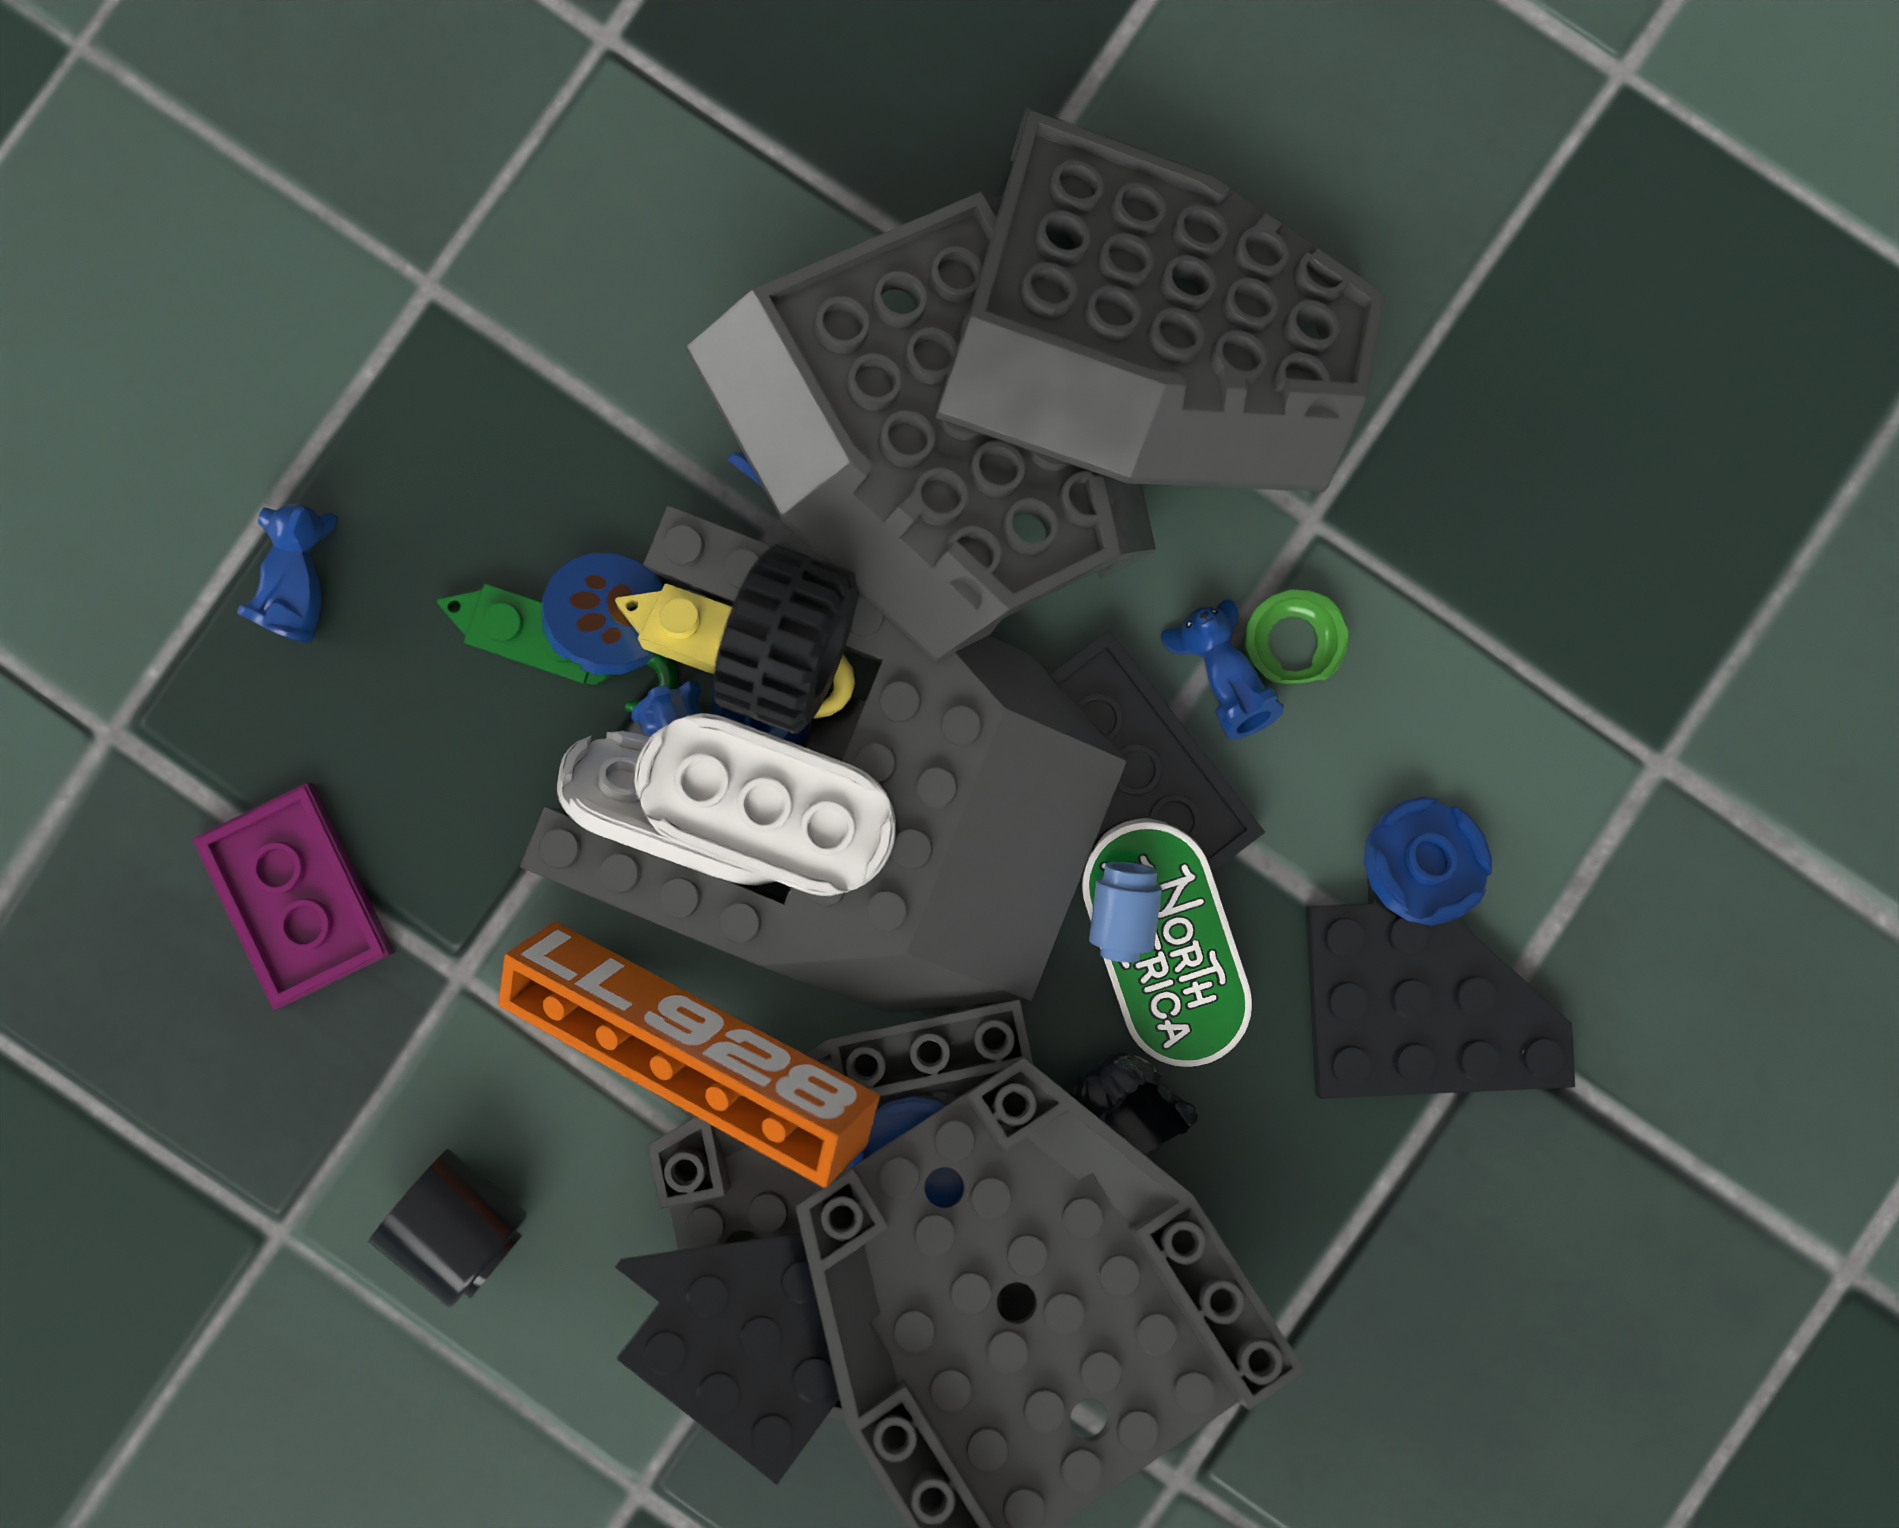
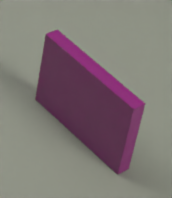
[192,783,395,1010]

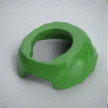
[1244,589,1350,684]

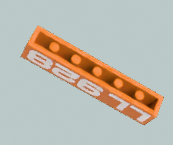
[498,921,880,1189]

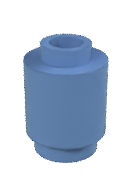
[1089,862,1162,963]

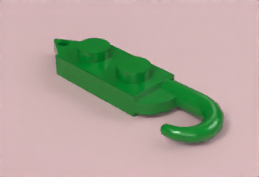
[437,583,679,713]

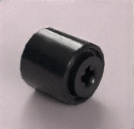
[368,1148,527,1307]

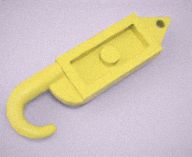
[615,583,855,719]

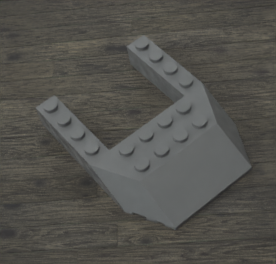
[520,505,1127,1012]

